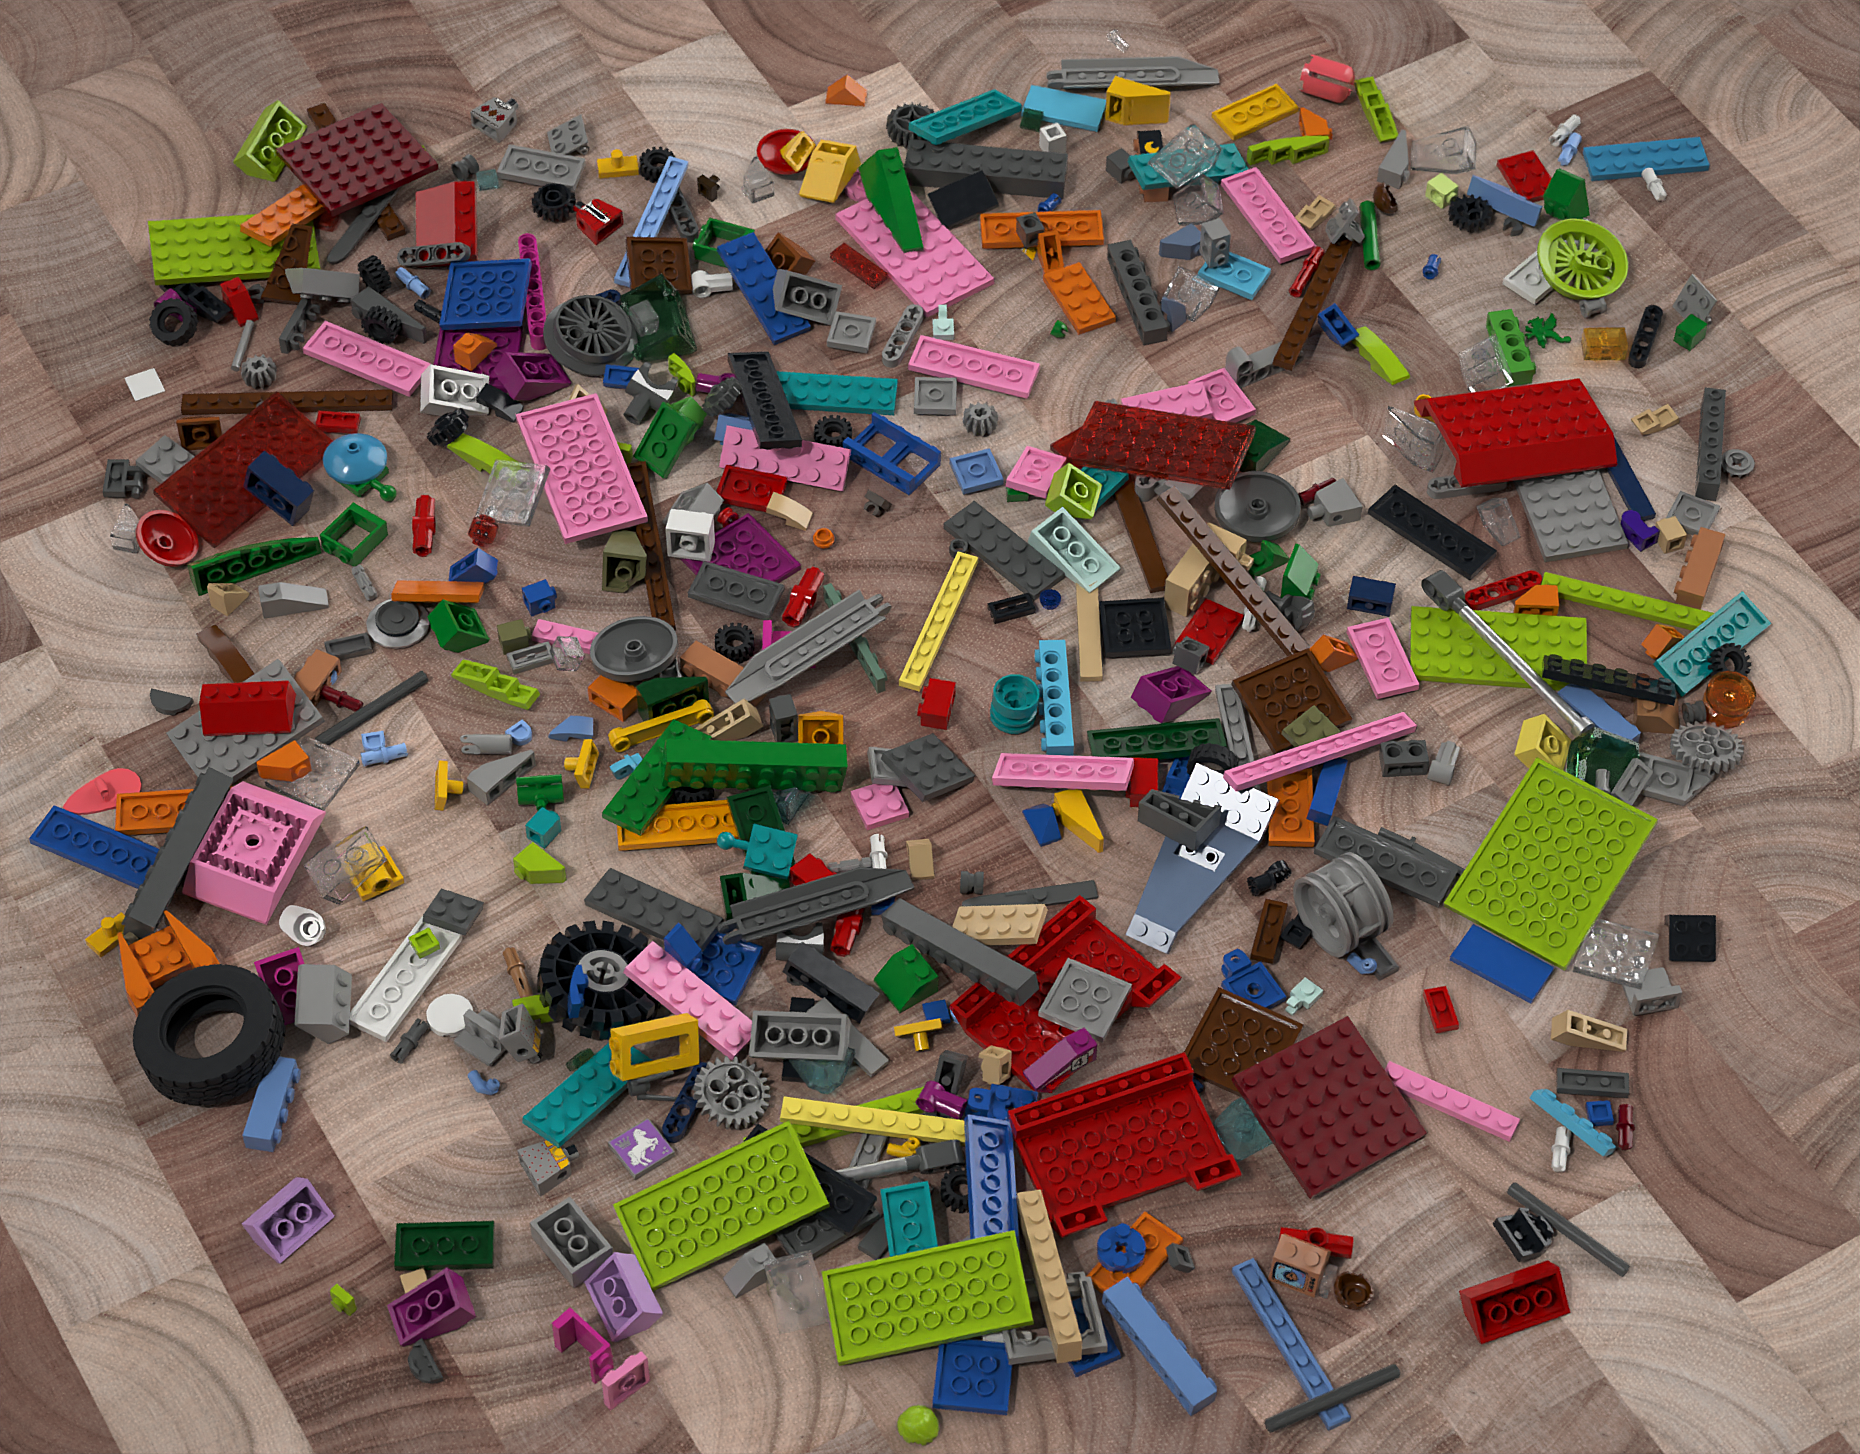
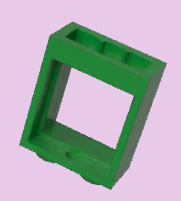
[692,217,755,268]
[320,502,388,566]

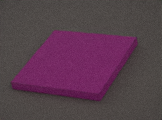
[433,326,523,393]
[680,513,801,612]

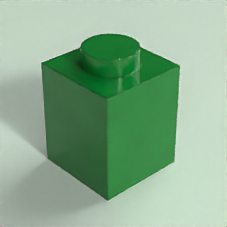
[1673,314,1708,351]

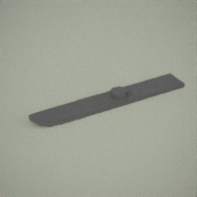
[327,186,402,264]
[962,880,1098,907]

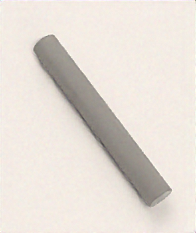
[231,320,254,371]

